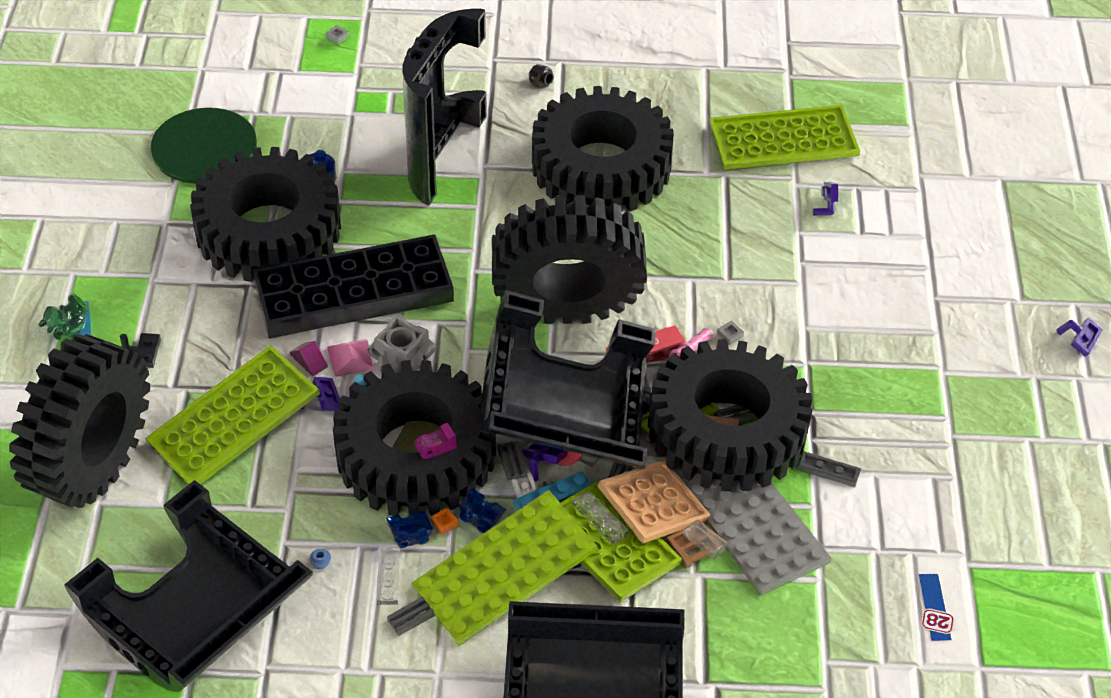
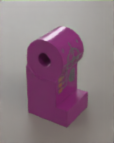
[414,423,456,459]

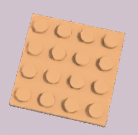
[598,460,711,543]

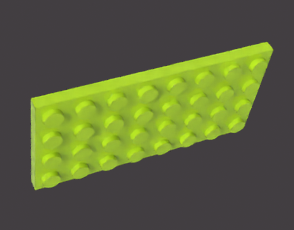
[709,105,860,170]
[145,345,320,485]
[412,490,598,646]

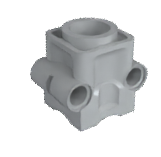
[368,315,436,373]

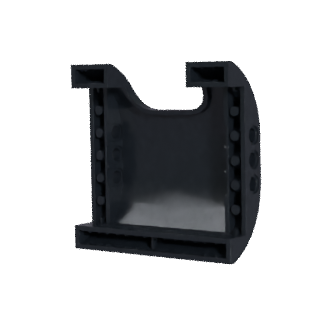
[402,8,487,206]
[480,290,656,469]
[64,480,313,692]
[503,601,685,698]

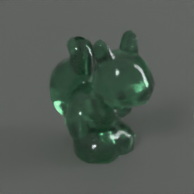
[38,293,89,340]

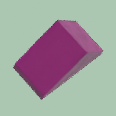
[289,341,328,377]

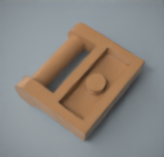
[667,521,722,569]

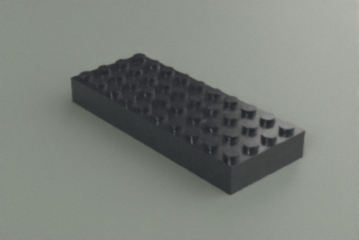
[253,234,454,339]

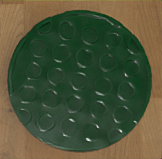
[151,107,257,184]

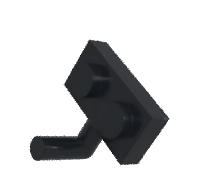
[120,333,161,368]

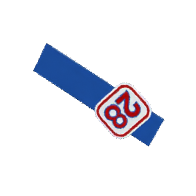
[919,574,955,641]

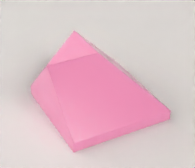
[327,339,373,377]

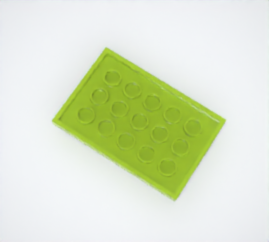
[560,480,682,602]

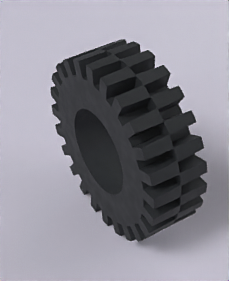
[532,86,674,211]
[190,147,341,282]
[492,195,647,324]
[9,334,150,508]
[648,339,813,492]
[333,360,496,518]

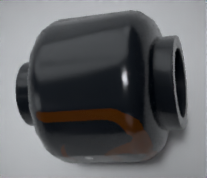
[529,64,554,88]

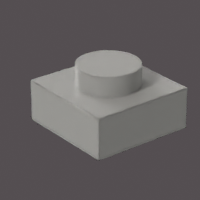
[325,25,349,45]
[717,320,744,345]

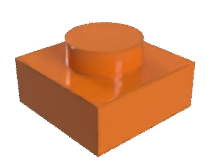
[430,507,459,535]

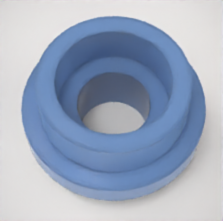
[310,549,331,569]

